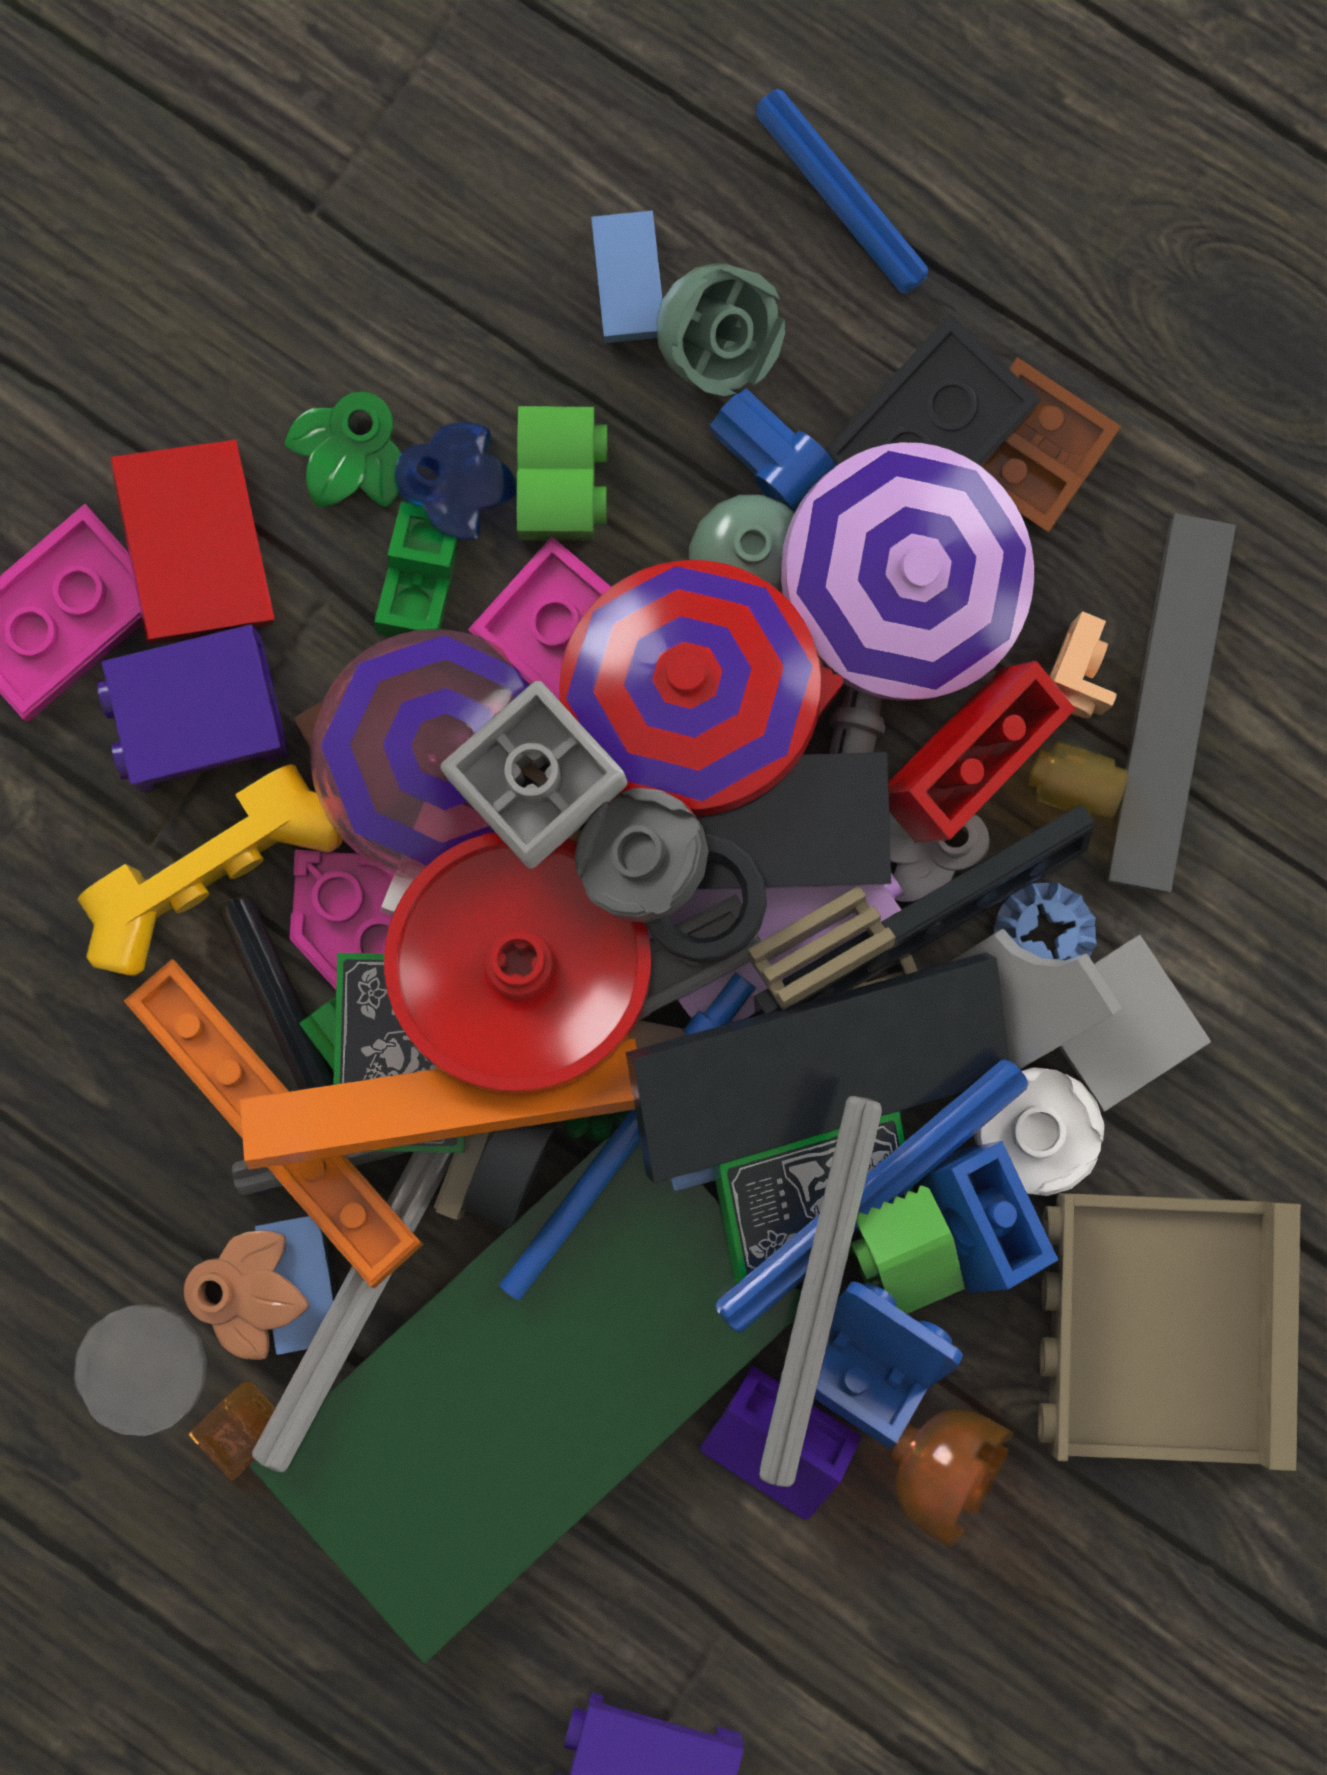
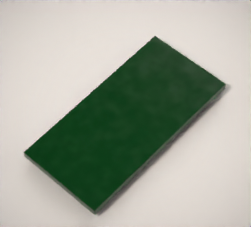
[249,1130,801,1664]

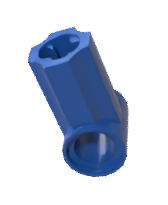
[709,388,836,513]

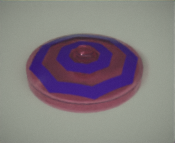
[310,629,530,880]

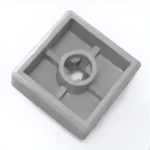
[440,681,627,869]

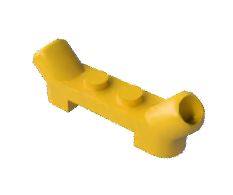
[77,764,348,976]

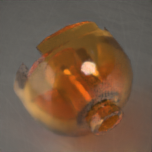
[891,1409,1014,1547]

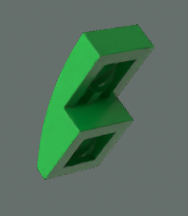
[374,502,463,642]

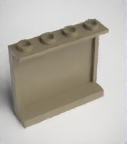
[1038,1193,1301,1471]

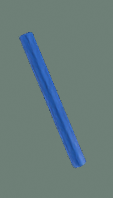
[715,1059,1029,1333]

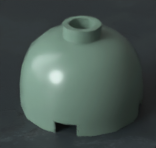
[656,263,785,396]
[689,495,794,594]

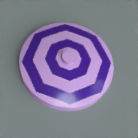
[781,442,1034,701]

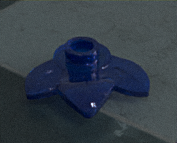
[394,422,517,540]

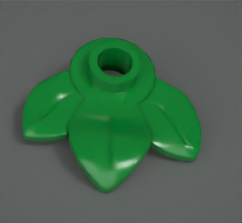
[285,391,405,508]

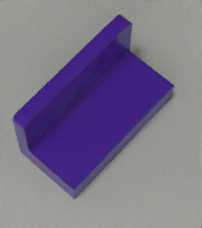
[700,1365,862,1520]

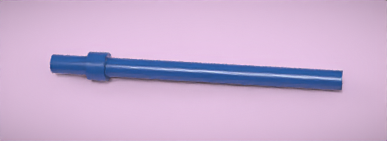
[499,972,756,1301]

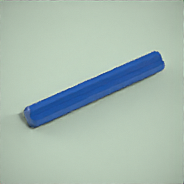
[756,89,928,294]

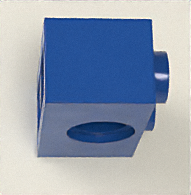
[918,1141,1058,1293]

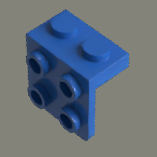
[780,1281,963,1449]

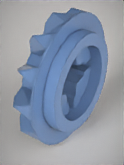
[994,883,1097,960]

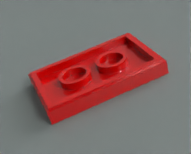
[110,440,275,645]

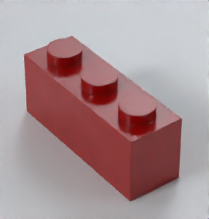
[888,661,1075,843]

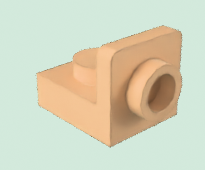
[1049,611,1117,718]

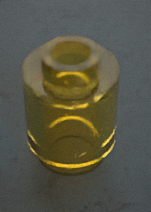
[1028,741,1128,819]

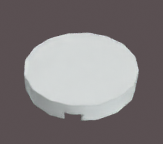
[974,1068,1104,1196]

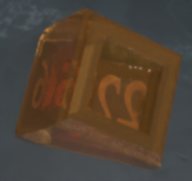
[188,1381,275,1482]

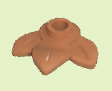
[184,1230,310,1360]

